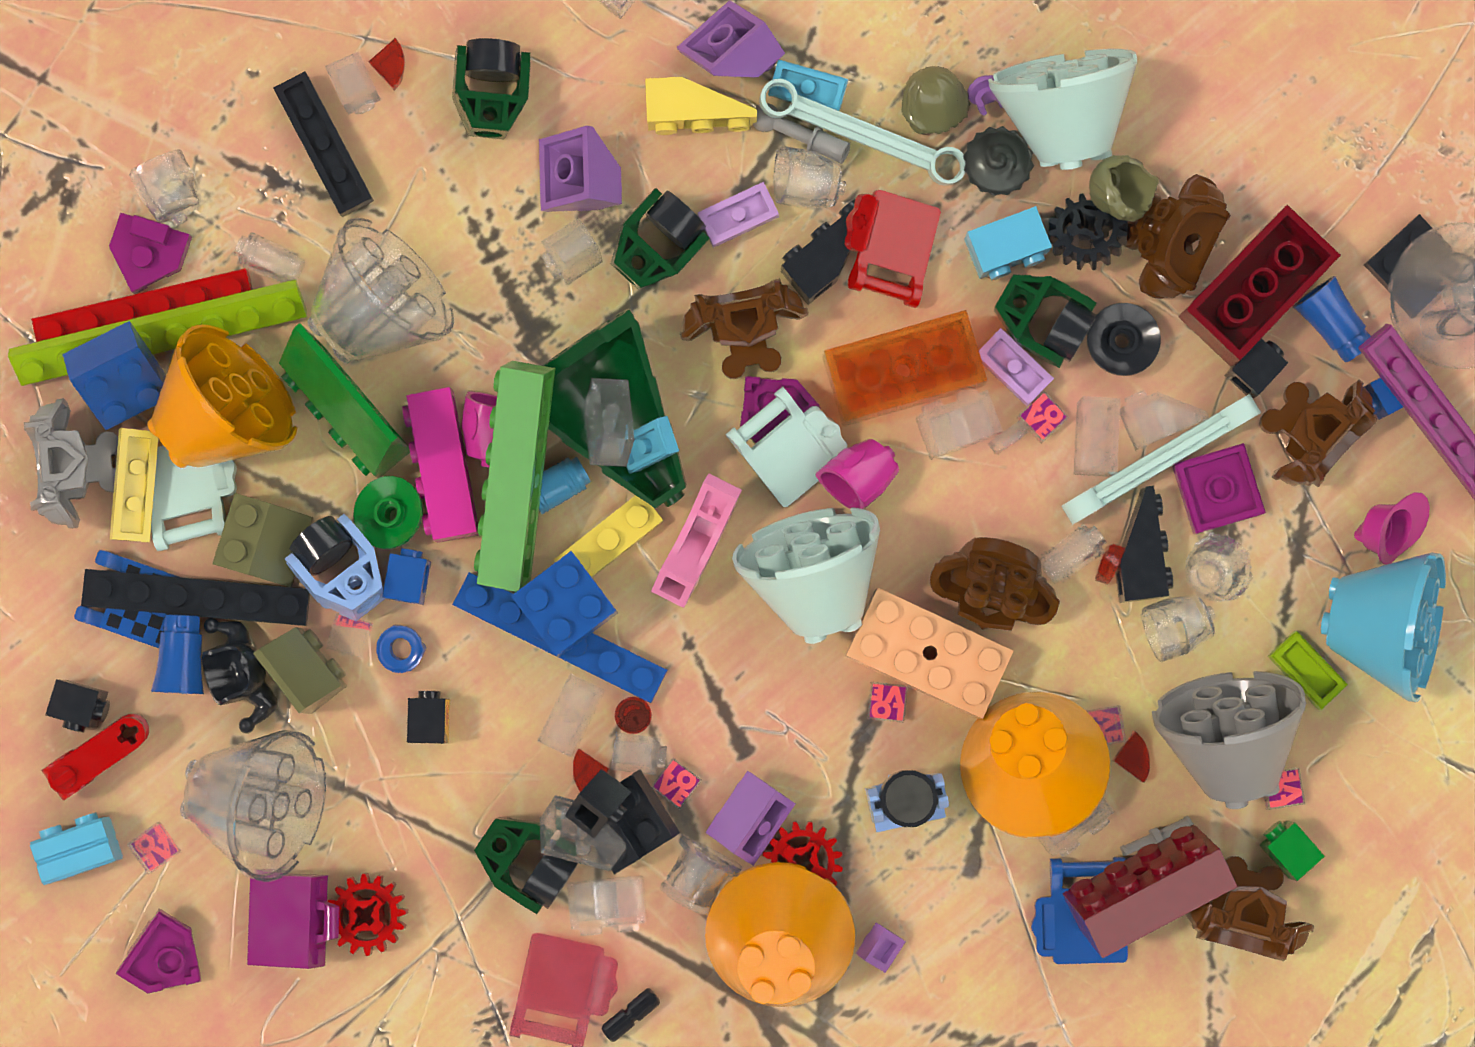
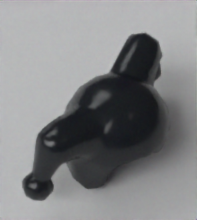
[202,618,278,734]

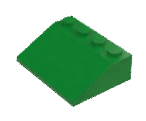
[279,323,410,478]

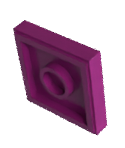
[1172,443,1266,535]

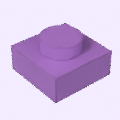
[855,922,906,973]

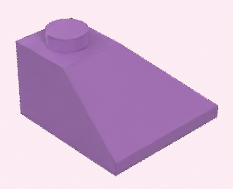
[677,0,785,77]
[539,125,622,212]

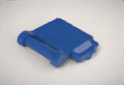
[1031,857,1128,964]

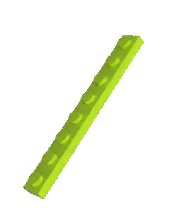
[8,279,307,386]

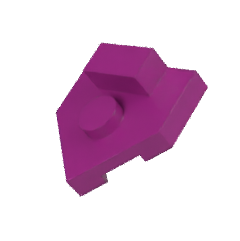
[109,212,192,294]
[740,376,821,444]
[116,908,201,994]

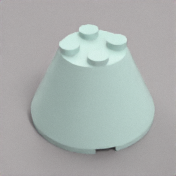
[988,49,1137,170]
[732,507,880,644]

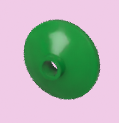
[353,476,423,549]

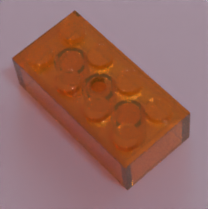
[822,310,988,427]

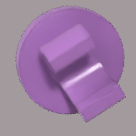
[967,75,1003,116]

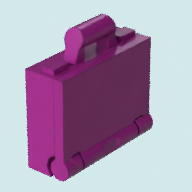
[247,872,339,969]

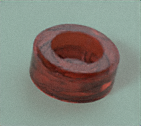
[615,697,652,734]

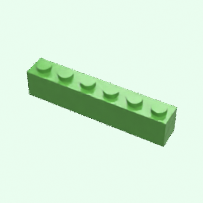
[474,360,555,592]

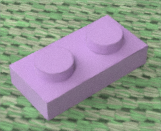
[697,182,779,248]
[974,328,1054,406]

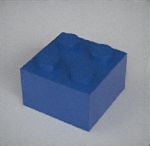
[63,321,166,430]
[511,551,618,657]

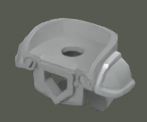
[24,398,118,529]

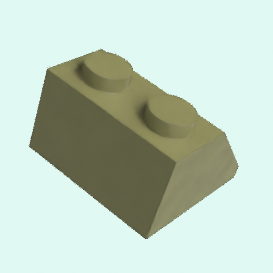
[212,493,313,587]
[253,627,347,714]

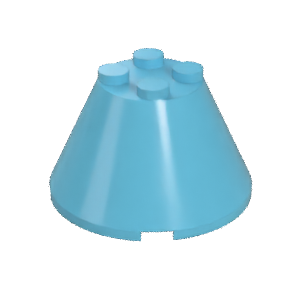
[1321,552,1446,703]

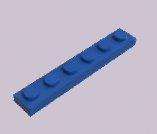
[452,572,668,703]

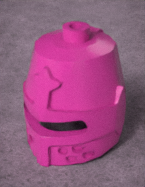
[461,391,497,467]
[815,439,899,509]

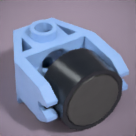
[285,514,385,621]
[865,770,949,832]

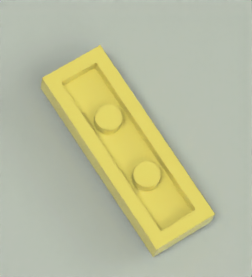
[110,428,158,542]
[554,495,663,577]

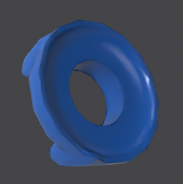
[376,625,426,673]

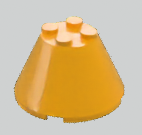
[147,324,298,468]
[960,692,1110,838]
[705,862,855,1007]

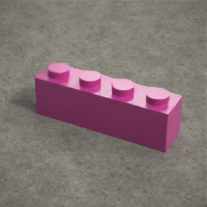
[402,387,478,543]

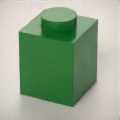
[1260,821,1325,881]

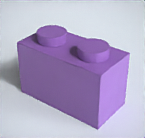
[705,771,795,866]

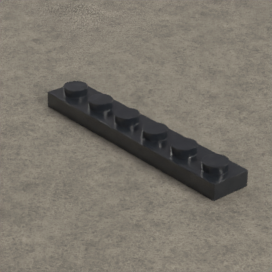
[81,569,310,626]

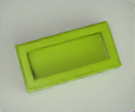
[1268,631,1348,710]

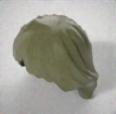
[901,66,971,134]
[1089,155,1159,222]

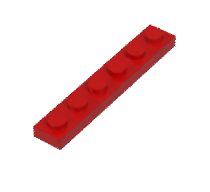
[31,268,253,342]

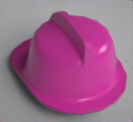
[1354,492,1430,565]

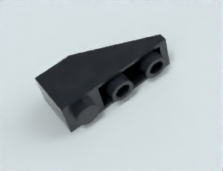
[781,199,855,305]
[1114,486,1173,603]

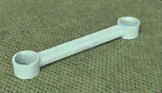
[759,79,965,186]
[1061,394,1261,525]

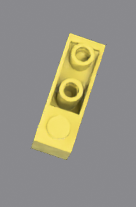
[645,77,757,135]

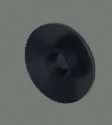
[1087,303,1161,376]

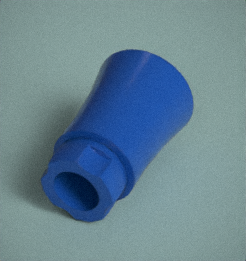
[1293,276,1371,363]
[151,615,204,694]

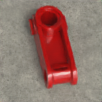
[41,713,149,801]

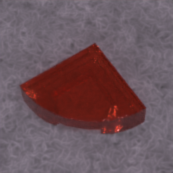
[368,38,405,91]
[1095,544,1125,585]
[1112,731,1150,783]
[573,748,610,792]

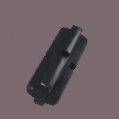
[601,988,660,1042]

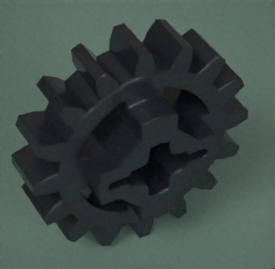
[1048,193,1128,270]

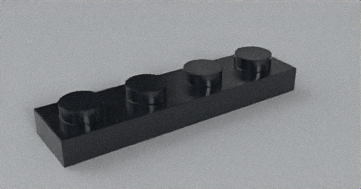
[273,71,374,217]

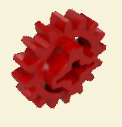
[763,821,843,886]
[327,873,409,956]

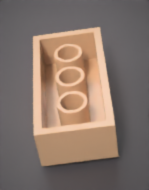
[845,588,1013,719]

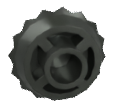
[963,126,1034,196]

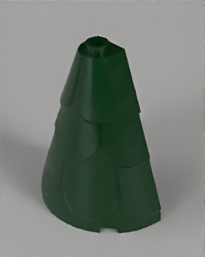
[542,309,687,508]

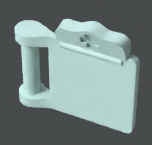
[726,387,847,507]
[151,445,237,552]

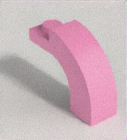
[651,473,742,608]

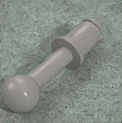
[753,103,850,164]

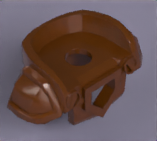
[1124,174,1231,299]
[680,278,809,379]
[1259,379,1377,487]
[930,537,1060,631]
[1185,856,1314,961]

